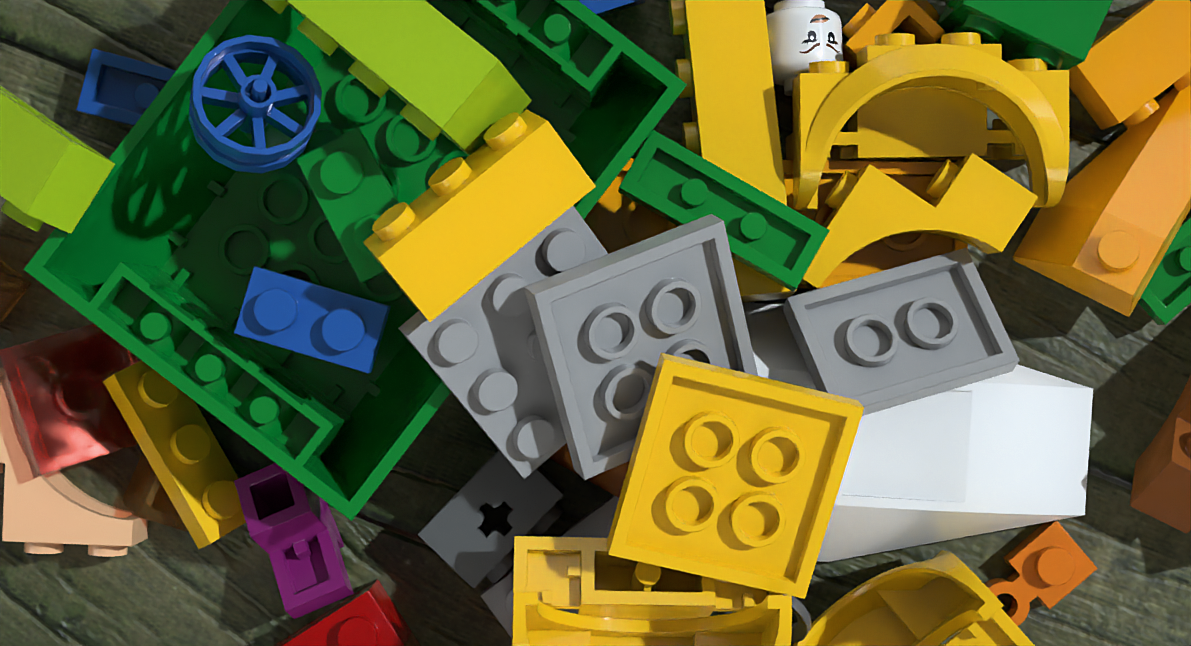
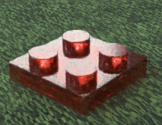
[0,324,139,478]

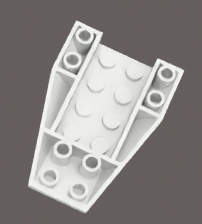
[742,302,1093,562]

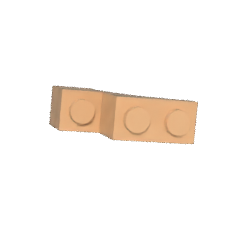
[0,382,149,557]

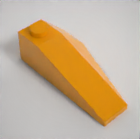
[1013,85,1191,317]

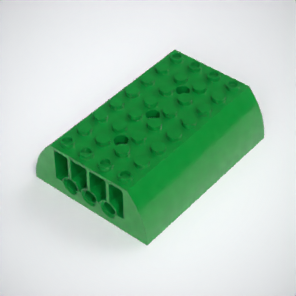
[23,0,687,521]

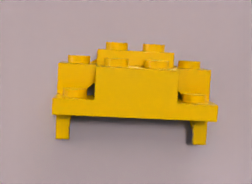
[786,32,1070,210]
[511,536,792,646]
[793,550,1035,646]

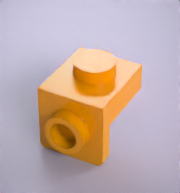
[842,0,945,70]

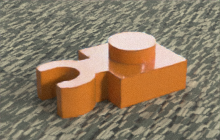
[984,520,1098,626]

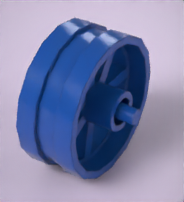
[188,35,322,173]

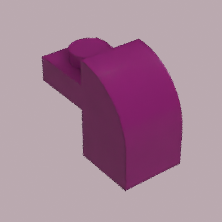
[234,463,354,619]

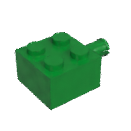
[938,0,1113,70]

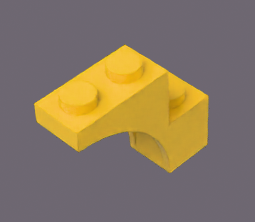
[800,153,1038,290]

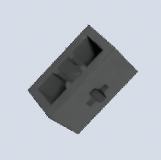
[418,449,564,588]

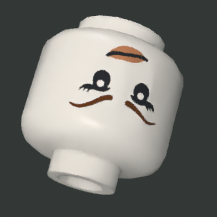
[766,0,844,97]

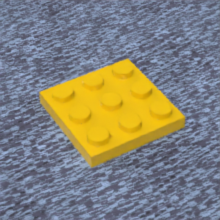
[606,353,864,599]

